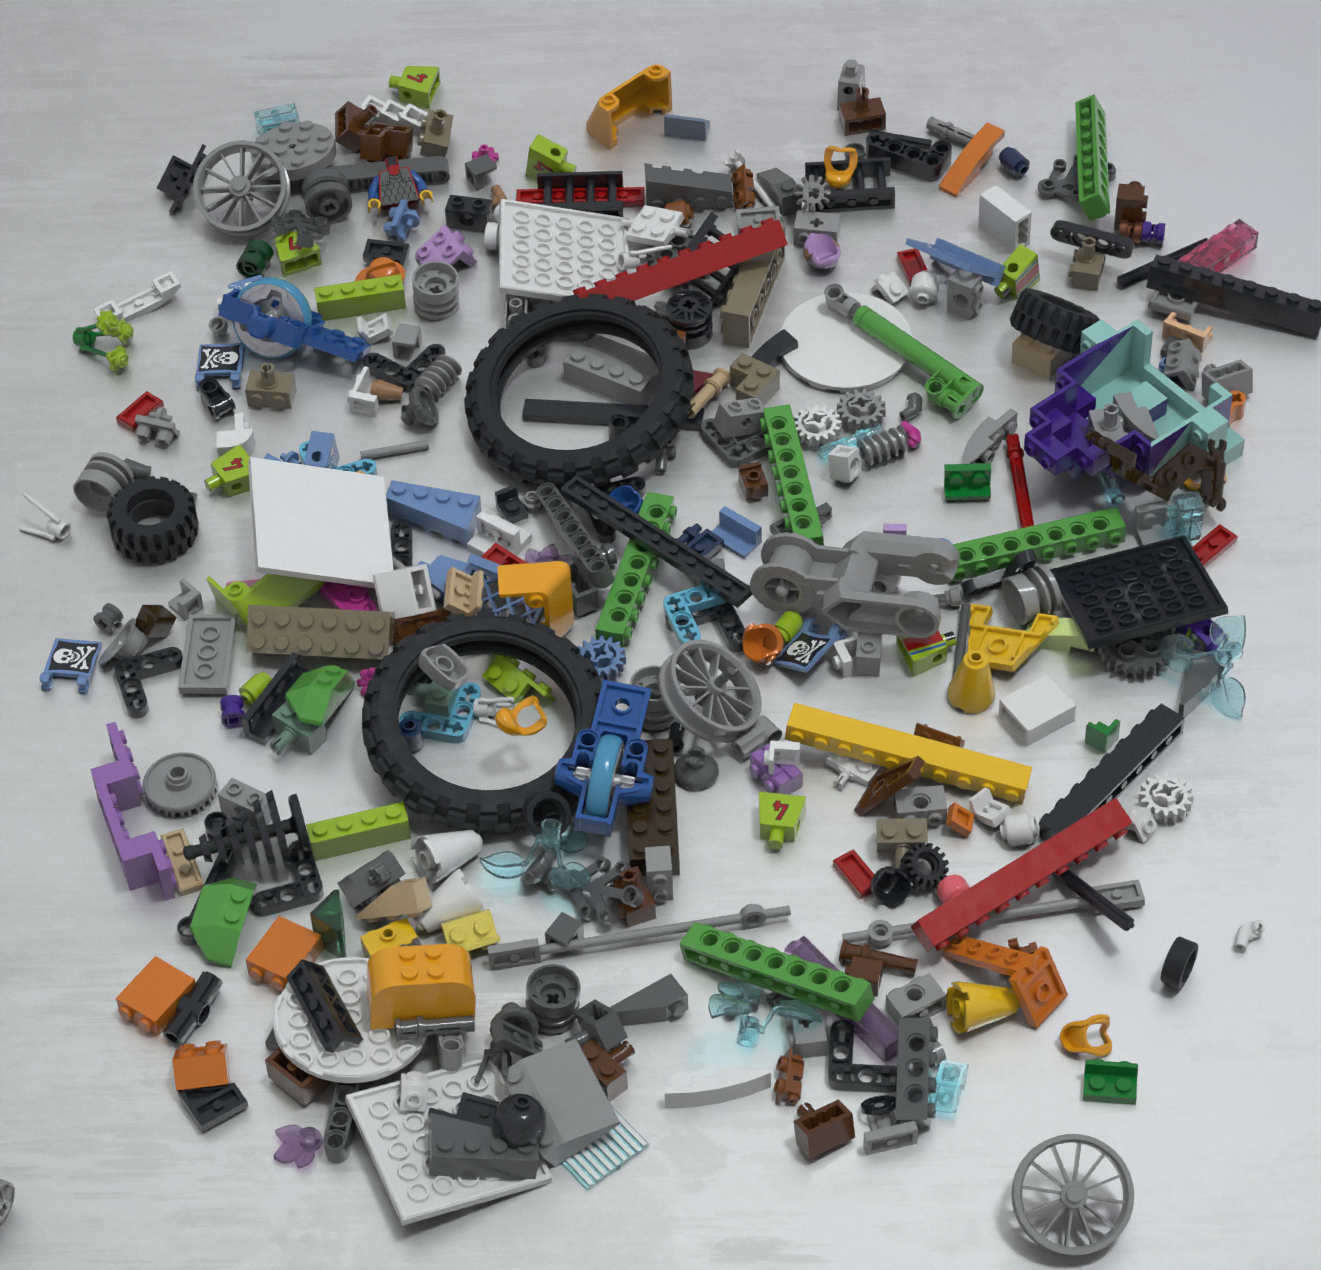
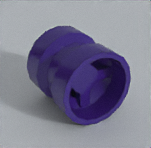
[1141,221,1166,245]
[220,695,245,728]

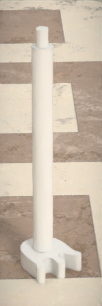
[723,149,783,220]

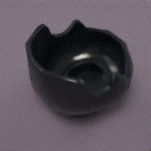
[870,866,911,906]

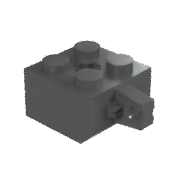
[337,850,406,908]

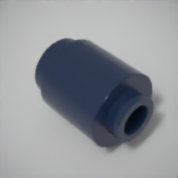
[999,147,1030,177]
[399,718,424,753]

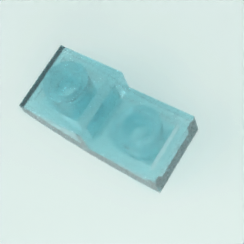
[932,1060,969,1114]

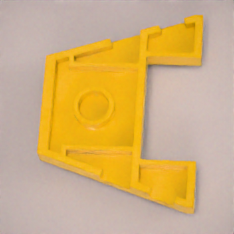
[968,604,1059,672]

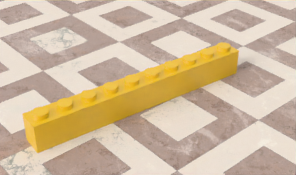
[785,703,1033,804]

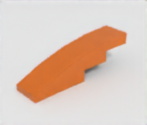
[939,122,1005,197]

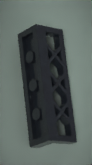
[242,652,311,745]
[286,959,363,1053]

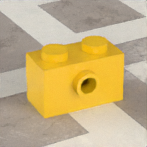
[360,917,419,959]

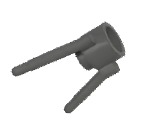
[475,1040,512,1084]

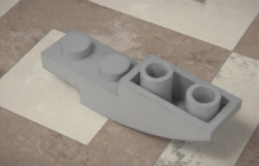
[962,408,1018,464]

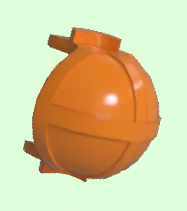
[742,623,784,665]

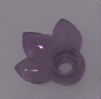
[525,544,572,563]
[273,1125,323,1169]

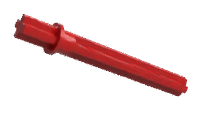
[1006,434,1034,528]

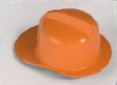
[355,257,405,282]

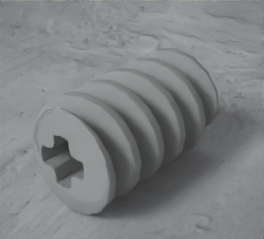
[414,355,462,401]
[857,425,908,465]

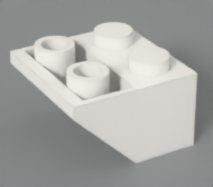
[372,564,436,619]

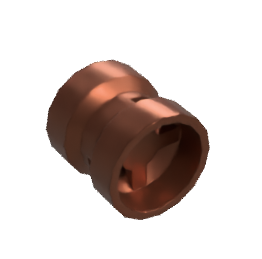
[1119,220,1143,244]

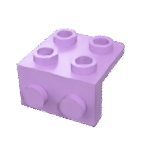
[415,225,477,268]

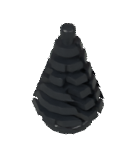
[183,790,312,867]

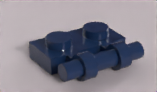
[675,523,724,559]

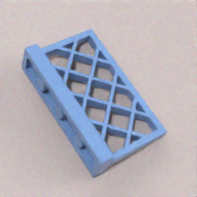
[905,238,1006,287]
[466,553,544,625]

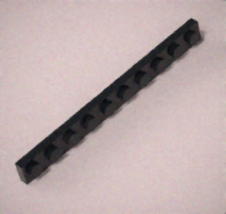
[561,475,753,608]

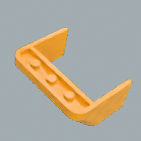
[497,561,574,657]

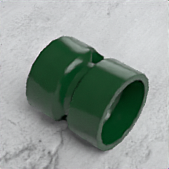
[236,239,274,278]

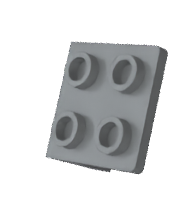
[1133,497,1193,546]

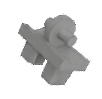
[135,407,180,446]

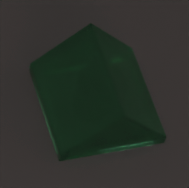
[310,889,347,958]

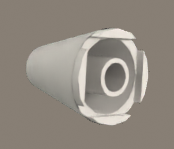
[410,830,483,885]
[413,869,486,933]

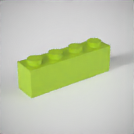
[314,274,406,321]
[306,802,411,861]

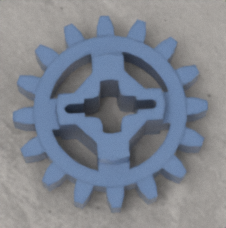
[577,635,626,681]

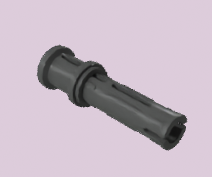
[394,1015,475,1042]

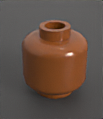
[664,200,694,228]

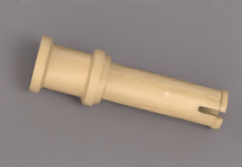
[688,368,732,419]

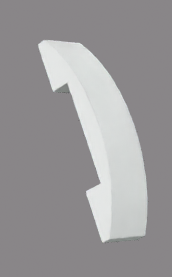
[93,271,181,322]

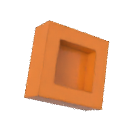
[946,802,974,837]

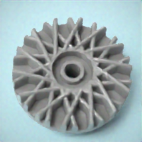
[143,752,218,818]

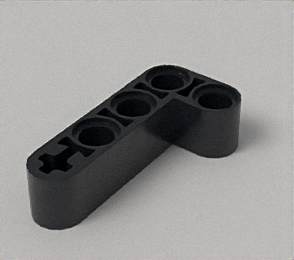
[866,133,952,182]

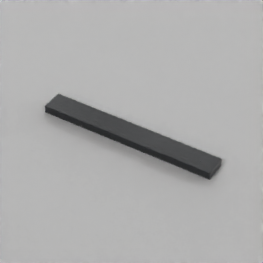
[522,399,705,430]

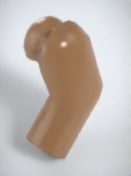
[491,185,507,210]

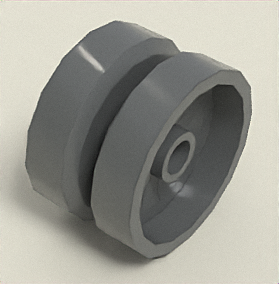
[301,168,352,224]

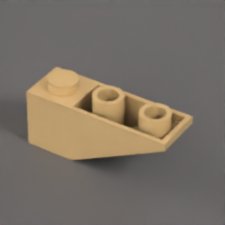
[355,877,432,923]

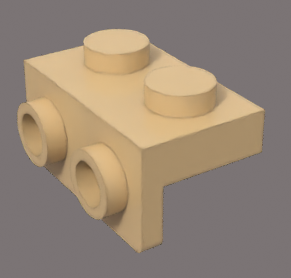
[444,567,484,617]

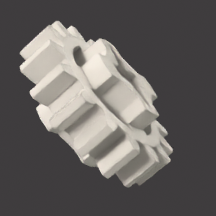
[793,404,842,448]
[1139,773,1194,823]

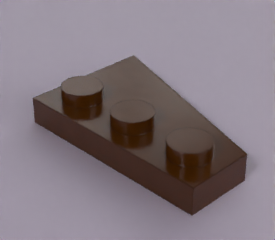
[854,756,925,817]

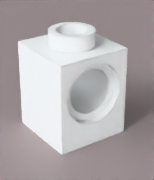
[828,445,862,483]

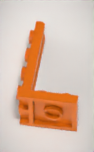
[942,936,1068,1028]

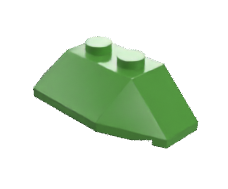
[285,665,355,726]
[190,878,257,968]

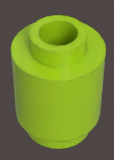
[774,611,804,645]
[239,672,272,706]

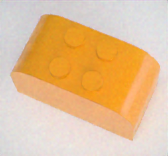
[367,944,476,1030]

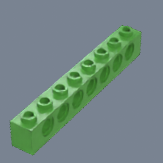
[1075,94,1110,221]
[760,404,824,546]
[595,492,677,648]
[949,506,1126,583]
[679,922,874,1022]

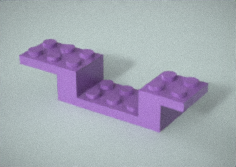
[90,722,177,901]

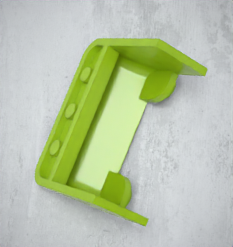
[206,574,325,628]

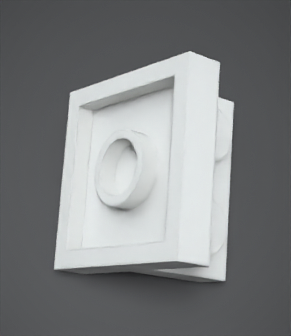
[467,511,532,556]

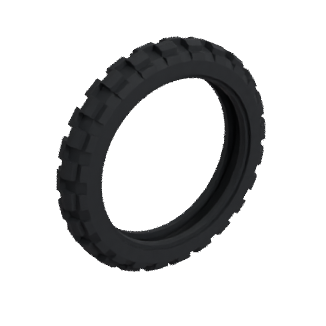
[464,293,694,487]
[362,612,602,833]

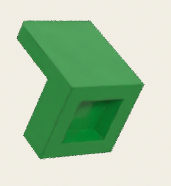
[1085,719,1120,754]

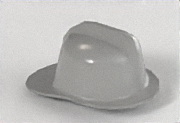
[98,618,148,665]

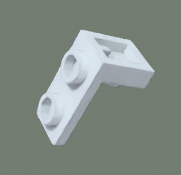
[347,366,379,417]

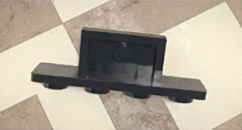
[157,144,206,214]
[428,1092,500,1128]

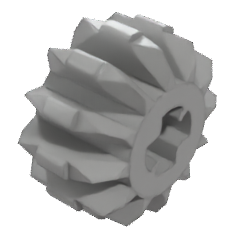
[794,175,831,212]

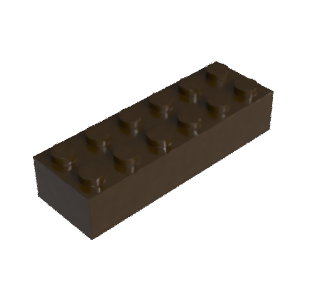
[624,739,680,877]

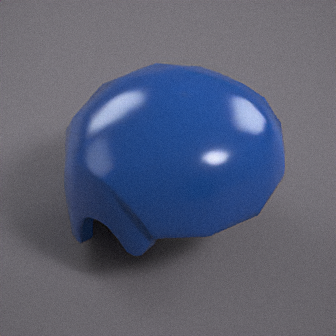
[609,485,643,514]

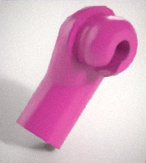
[900,421,922,449]

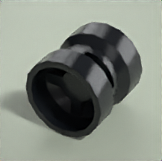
[204,811,228,841]

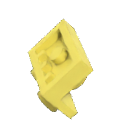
[440,909,501,955]

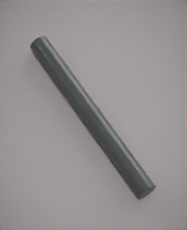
[952,603,971,677]

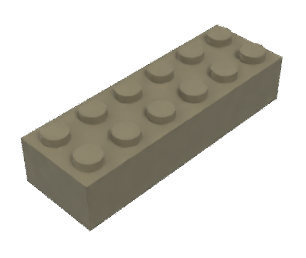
[720,222,785,348]
[246,605,395,660]

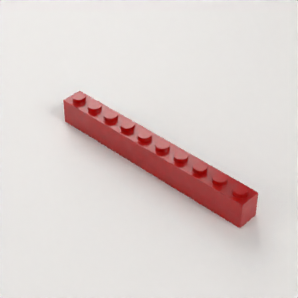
[572,217,788,301]
[910,798,1133,952]

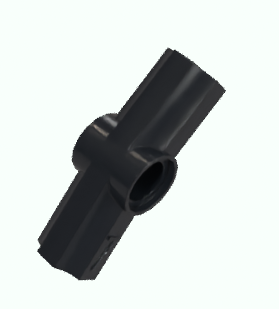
[163,971,223,1046]

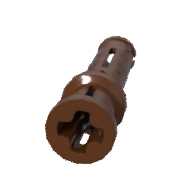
[839,939,918,975]

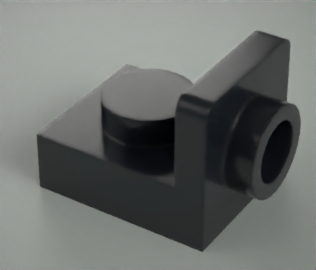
[495,485,528,524]

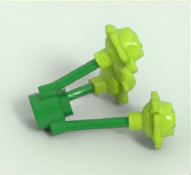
[73,310,134,373]

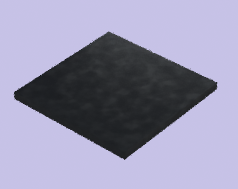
[1050,535,1229,650]

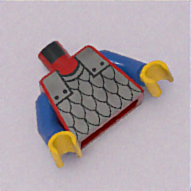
[368,156,434,213]

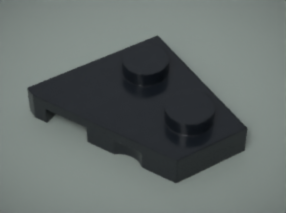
[363,239,410,270]
[177,1083,249,1132]

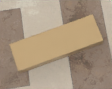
[160,828,204,896]

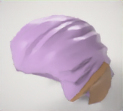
[804,233,841,269]

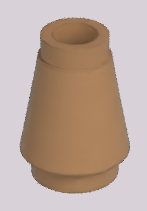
[370,379,403,401]

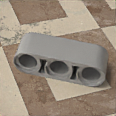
[434,1033,463,1071]

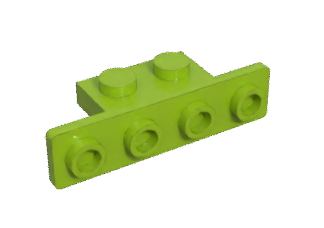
[482,654,557,704]

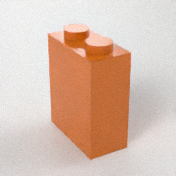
[246,916,324,991]
[116,956,196,1036]

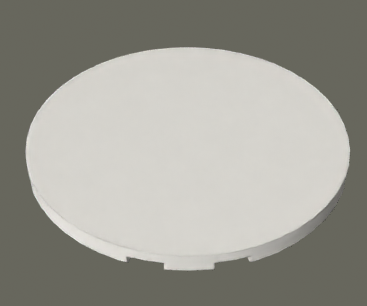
[780,292,912,393]
[273,957,427,1083]

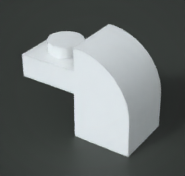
[217,413,255,458]

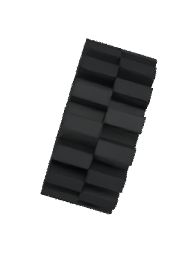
[899,842,949,892]

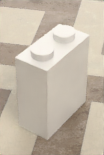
[978,185,1032,253]
[999,674,1076,746]

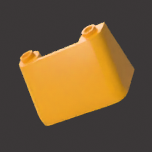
[586,64,672,150]

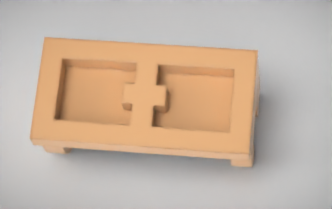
[1162,312,1213,353]

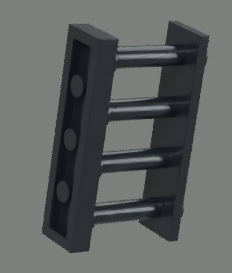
[805,157,895,213]
[536,171,624,217]
[686,212,740,304]

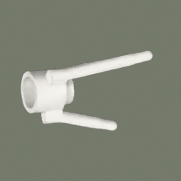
[618,245,672,275]
[19,493,71,542]
[473,697,534,728]

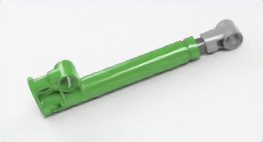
[824,283,984,419]

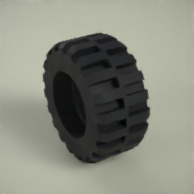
[1010,288,1100,355]
[107,476,199,564]

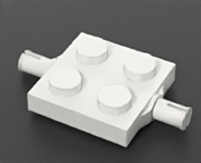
[621,205,690,247]
[826,752,884,789]

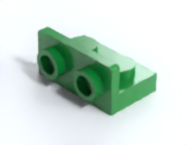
[944,463,991,500]
[1083,1059,1138,1105]

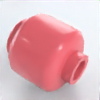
[936,874,970,905]

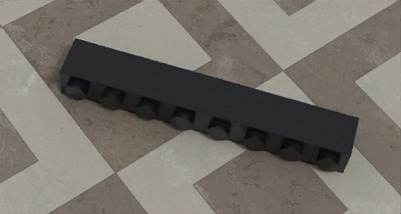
[1146,254,1321,337]
[1039,703,1185,841]

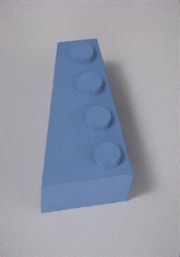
[386,480,482,547]

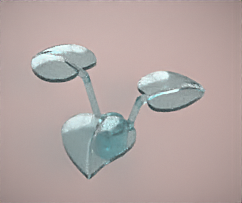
[1159,615,1246,719]
[480,819,591,888]
[708,981,822,1048]

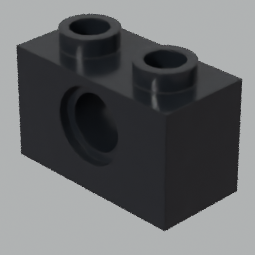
[445,195,493,233]

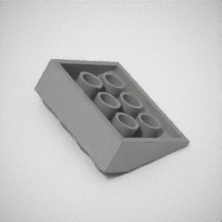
[563,335,658,405]
[500,1039,621,1167]

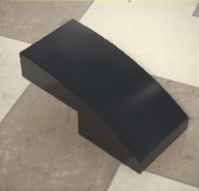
[751,329,798,368]

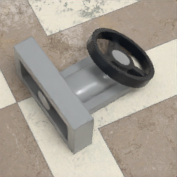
[861,1095,918,1156]

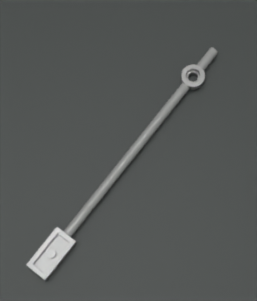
[842,879,1145,946]
[487,904,791,970]

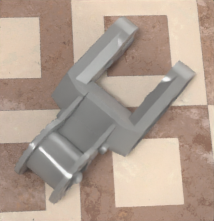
[750,531,960,638]

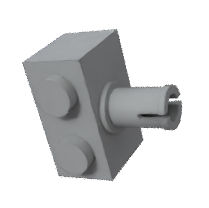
[1201,359,1253,400]
[1088,403,1128,442]

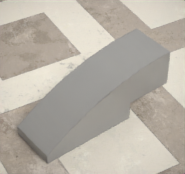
[1113,392,1159,442]

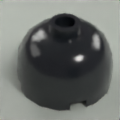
[493,1093,546,1147]

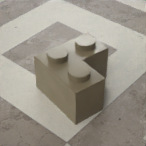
[730,353,780,406]

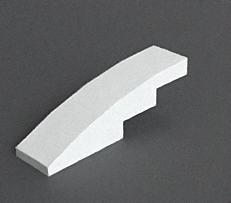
[360,94,428,135]
[665,1068,771,1108]

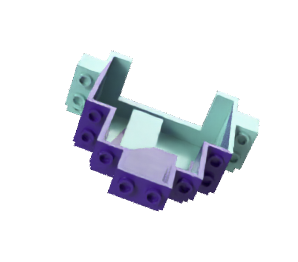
[1024,319,1245,479]

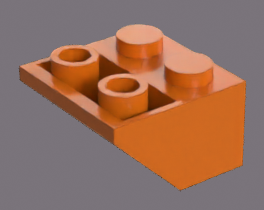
[172,1040,230,1090]

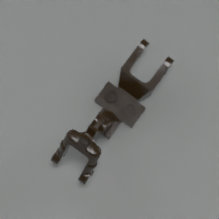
[1085,430,1227,512]

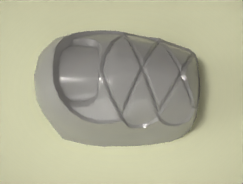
[418,644,470,691]

